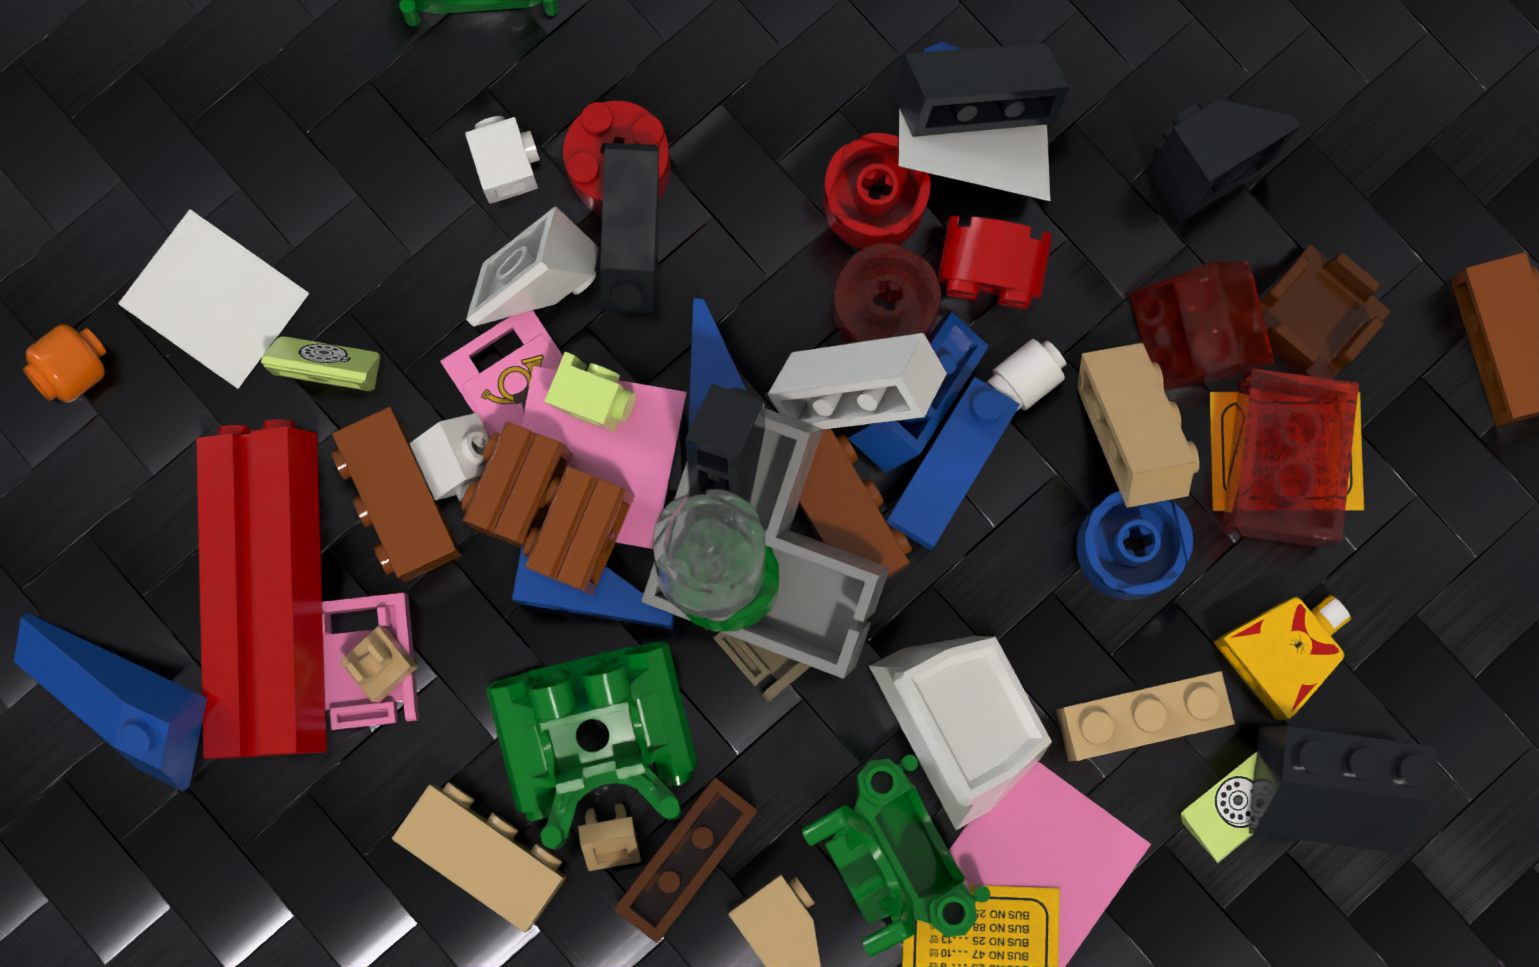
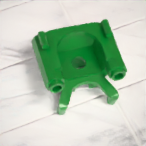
[485,641,698,849]
[802,755,990,957]

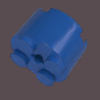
[1076,491,1193,600]

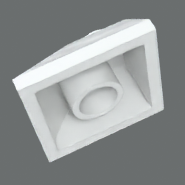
[466,206,599,327]

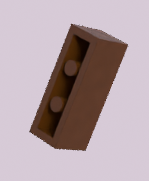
[613,777,758,943]

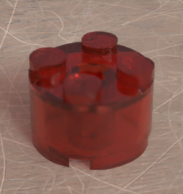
[832,244,941,344]

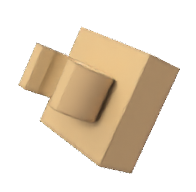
[339,626,418,702]
[578,803,641,871]

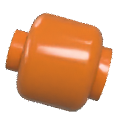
[23,324,106,403]

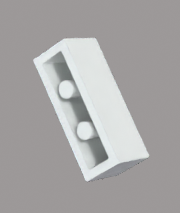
[767,333,947,429]

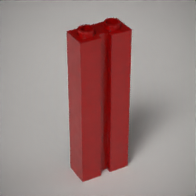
[196,419,326,759]

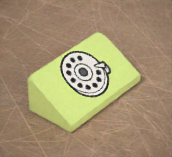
[261,336,380,392]
[1181,752,1257,863]

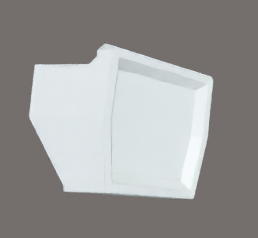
[869,636,1052,830]

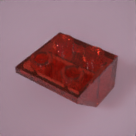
[1130,261,1275,391]

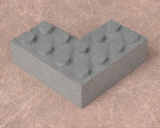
[641,408,890,679]

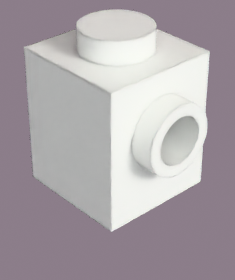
[465,116,540,204]
[409,413,489,501]

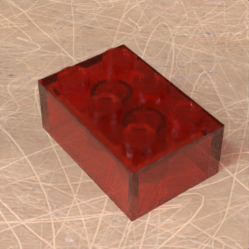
[1222,368,1359,548]

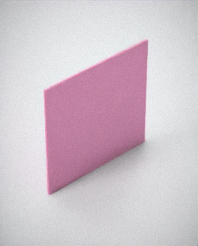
[521,366,687,550]
[949,762,1151,967]

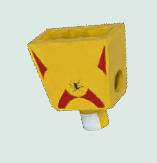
[1213,595,1351,721]

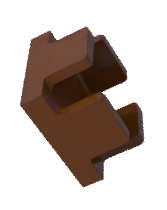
[1240,244,1391,392]

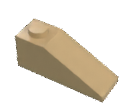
[728,873,821,967]

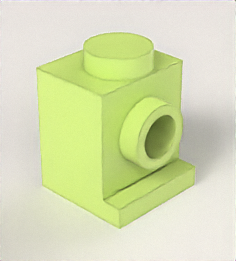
[544,352,636,433]

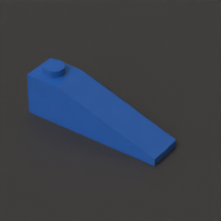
[14,613,207,791]

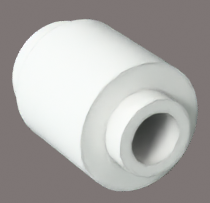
[986,339,1066,411]

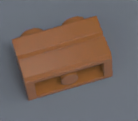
[462,422,573,549]
[523,466,635,596]

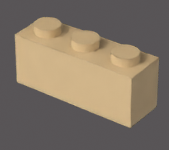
[1077,343,1199,508]
[1056,671,1235,762]
[392,782,567,933]

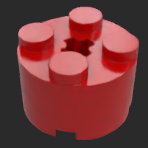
[563,101,671,215]
[823,133,931,251]
[938,216,1052,309]

